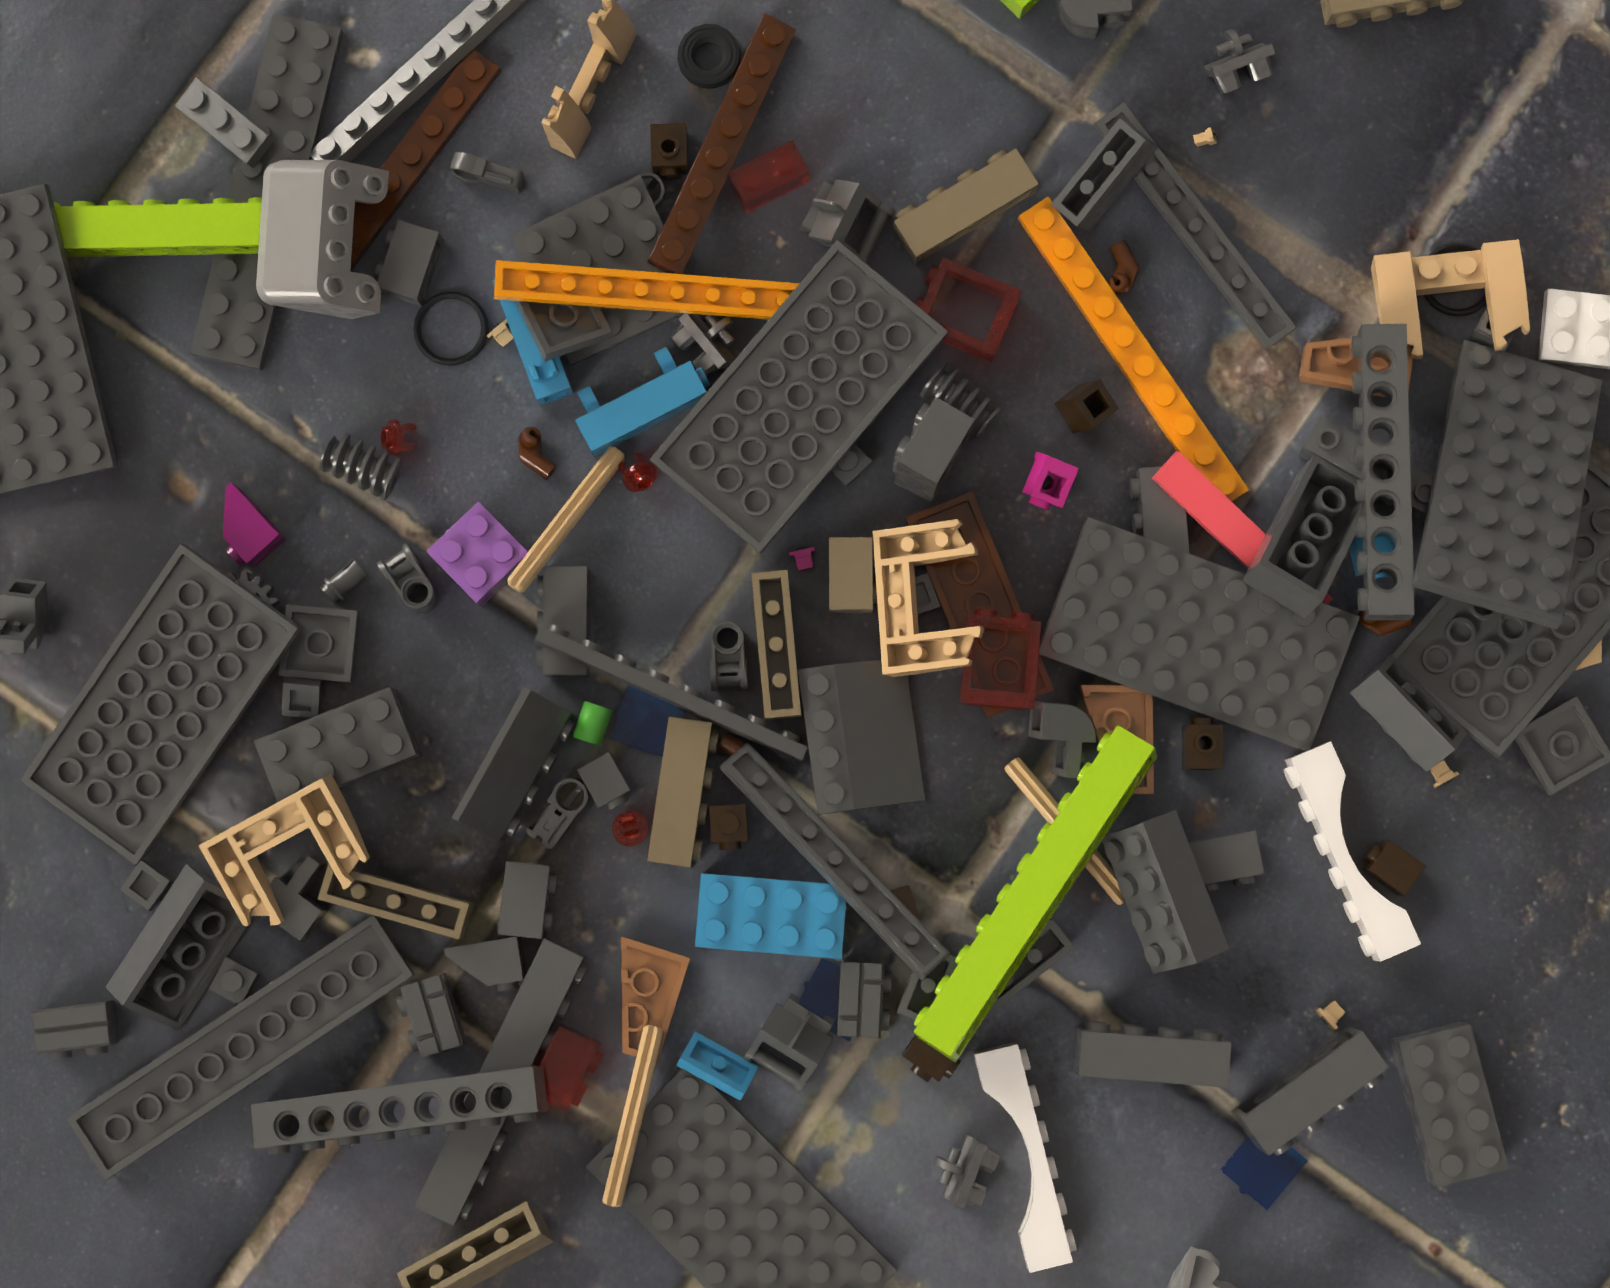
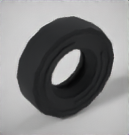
[677,24,741,89]

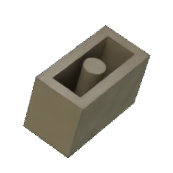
[829,537,878,613]

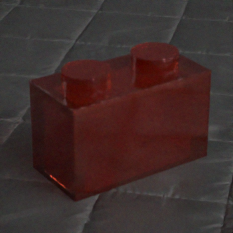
[729,140,809,214]
[539,1024,604,1112]

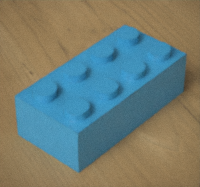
[695,873,846,959]

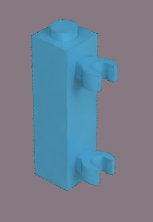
[492,279,574,406]
[575,347,711,457]

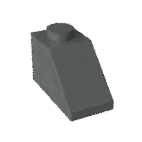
[444,936,527,992]

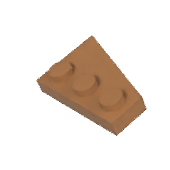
[1298,338,1413,398]
[1079,685,1154,794]
[621,936,691,1064]

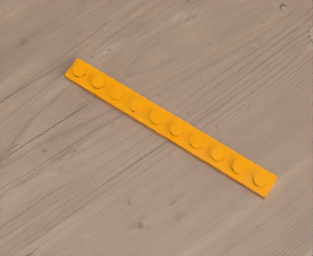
[1018,197,1249,502]
[494,260,800,320]

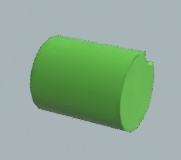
[572,701,613,746]

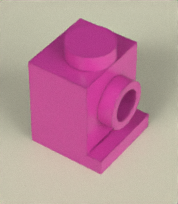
[1022,451,1079,510]

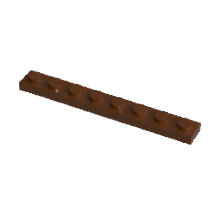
[647,13,796,274]
[350,49,502,271]

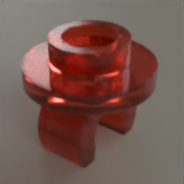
[380,419,418,455]
[618,452,657,492]
[612,810,649,847]

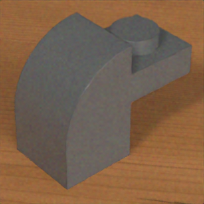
[1056,0,1133,39]
[0,578,48,655]
[1028,700,1096,778]
[270,856,329,941]

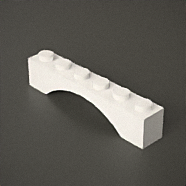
[1284,741,1421,962]
[973,1042,1077,1273]

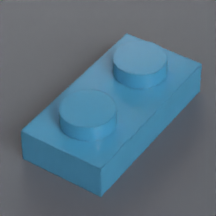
[677,1031,759,1101]

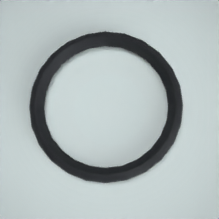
[1424,242,1487,317]
[413,291,489,366]

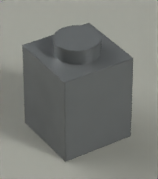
[577,752,633,811]

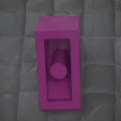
[223,482,286,568]

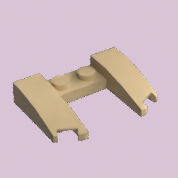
[542,0,637,159]
[1371,239,1530,359]
[873,519,984,677]
[198,773,370,926]

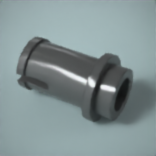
[320,559,368,603]

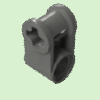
[376,542,439,613]
[710,622,748,691]

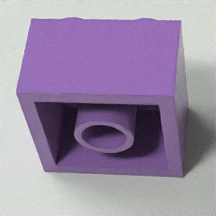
[426,501,528,607]

